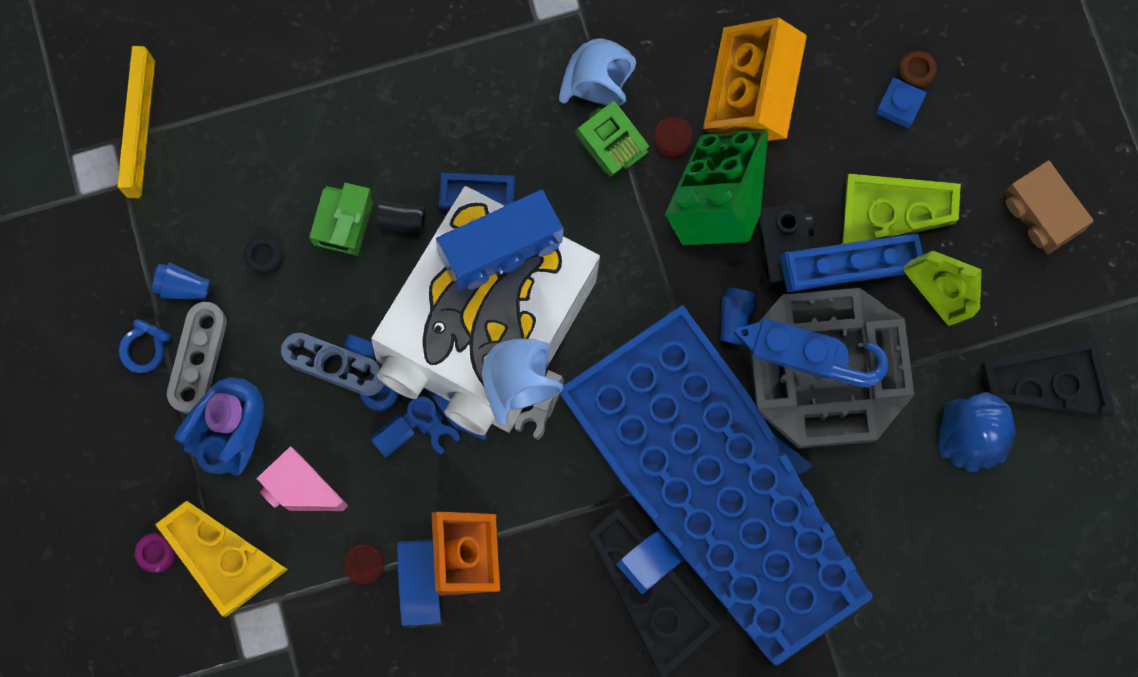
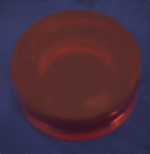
[655,117,692,156]
[344,545,384,584]

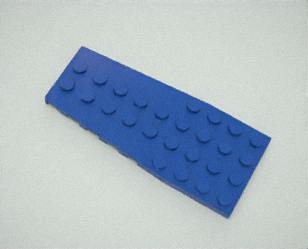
[559,305,873,666]

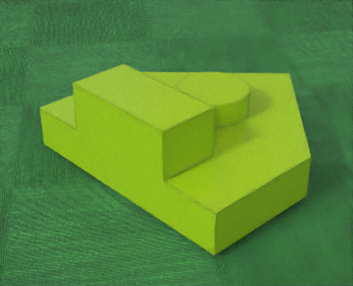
[903,251,982,326]

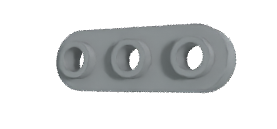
[167,302,227,414]

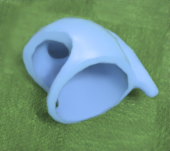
[559,38,636,106]
[482,338,564,425]

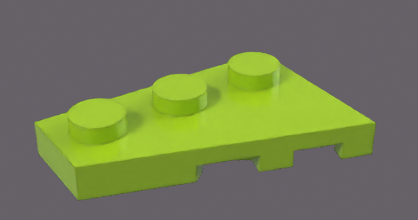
[842,174,961,244]

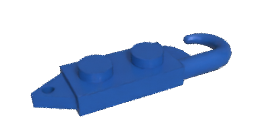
[733,318,888,387]

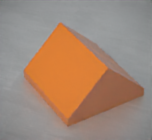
[432,512,500,596]

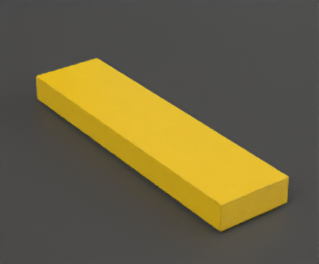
[117,46,155,198]

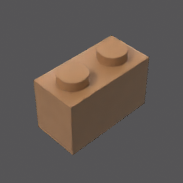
[1004,161,1094,254]

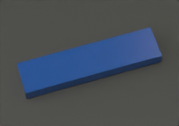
[779,233,923,292]

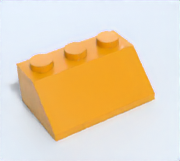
[703,17,807,141]

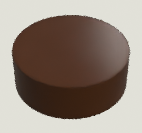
[898,51,937,90]

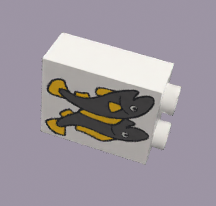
[371,186,600,435]

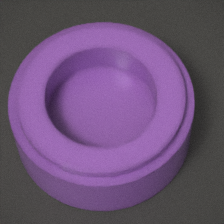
[205,393,242,433]

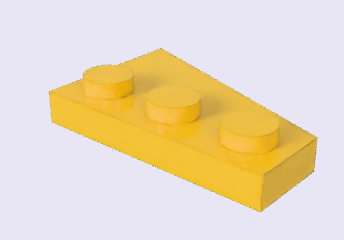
[155,501,288,617]

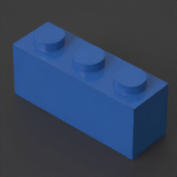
[436,189,564,291]

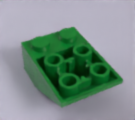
[665,129,768,245]

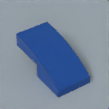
[616,529,685,594]
[397,539,442,626]

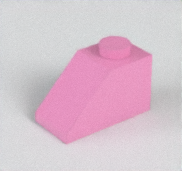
[256,446,348,511]

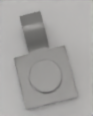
[515,370,565,440]

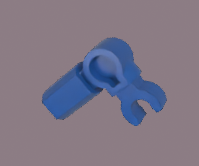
[369,396,460,458]

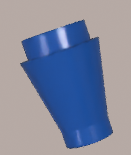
[152,262,211,301]
[720,288,758,345]

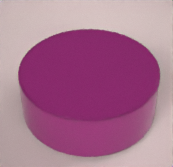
[135,533,176,573]

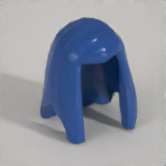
[174,377,264,476]
[938,392,1016,472]

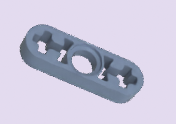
[281,333,384,396]

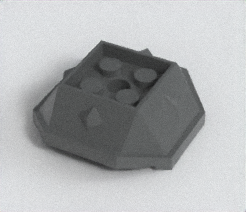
[750,288,914,448]

